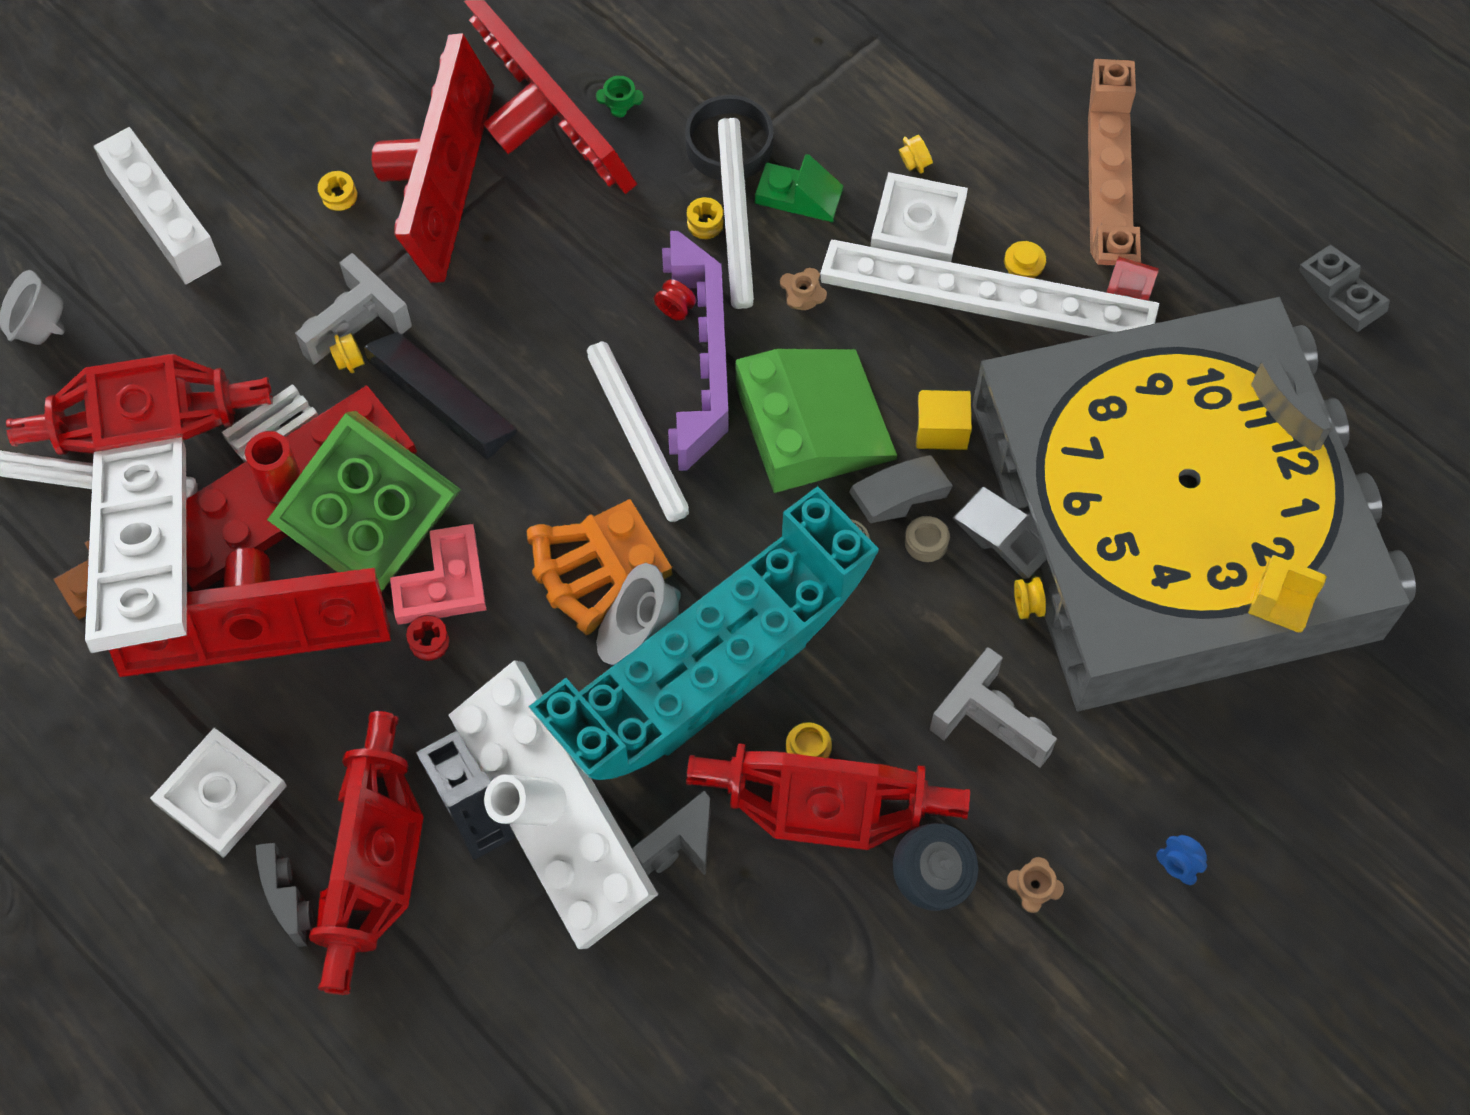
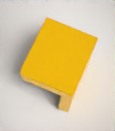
[916,390,972,450]
[1248,555,1327,633]

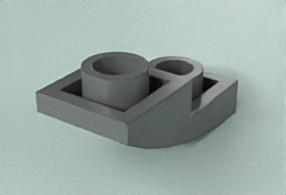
[1300,244,1390,332]
[1251,357,1332,451]
[849,455,953,523]
[256,843,314,947]

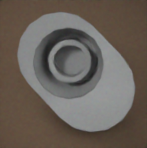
[0,270,65,345]
[596,563,681,666]

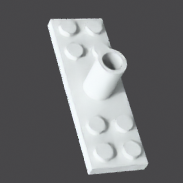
[85,437,187,653]
[449,660,658,949]

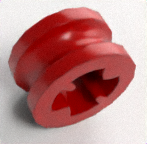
[654,279,696,321]
[406,615,450,661]

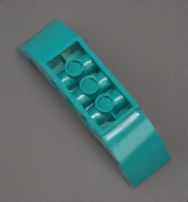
[528,486,879,780]

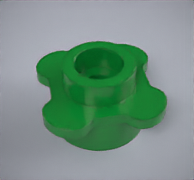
[596,76,643,117]

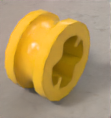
[318,171,358,211]
[687,197,723,239]
[1014,577,1046,619]

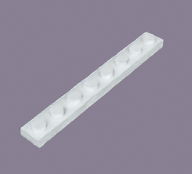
[820,239,1159,337]

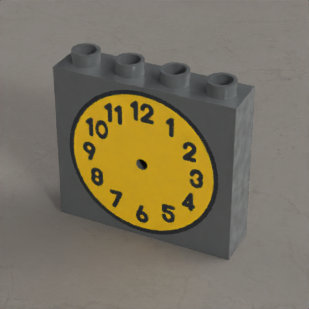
[972,297,1416,712]

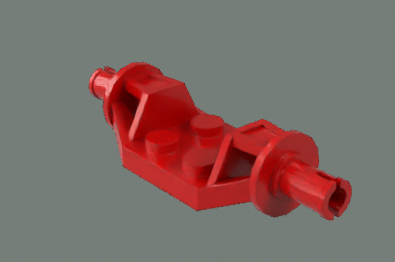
[6,354,273,455]
[309,711,424,995]
[686,743,970,850]

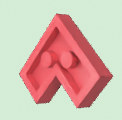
[390,524,486,625]

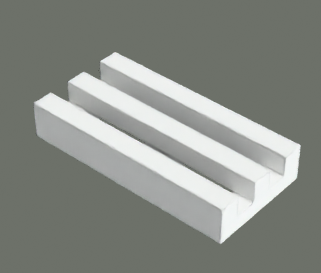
[222,384,318,462]

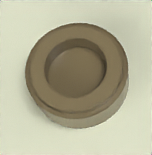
[905,516,950,562]

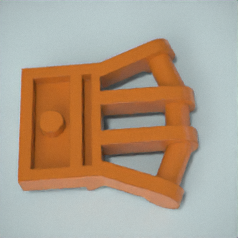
[527,499,672,635]

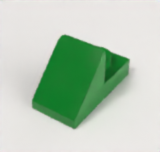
[755,154,843,222]

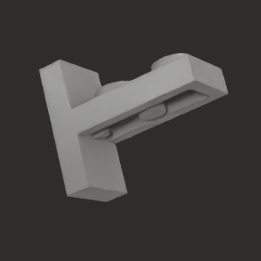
[295,253,412,365]
[930,647,1057,768]

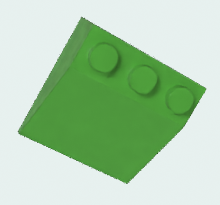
[736,349,897,493]
[267,411,461,593]

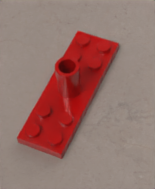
[464,0,637,194]
[372,34,495,283]
[186,385,417,591]
[109,548,391,677]

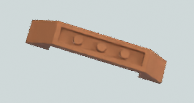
[1088,59,1141,265]

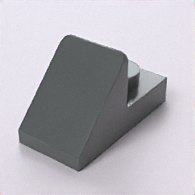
[632,791,711,876]

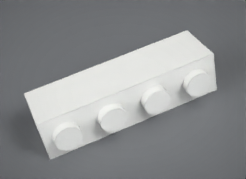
[94,127,222,284]

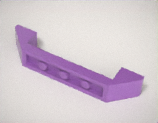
[662,231,728,471]

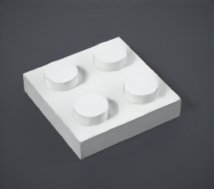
[871,172,968,262]
[150,728,287,858]

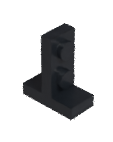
[416,731,516,860]

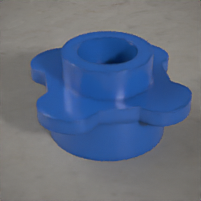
[1156,835,1207,885]

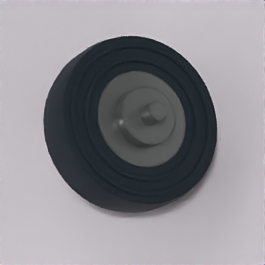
[893,823,978,911]

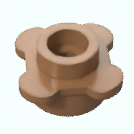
[780,268,827,310]
[1007,857,1064,913]

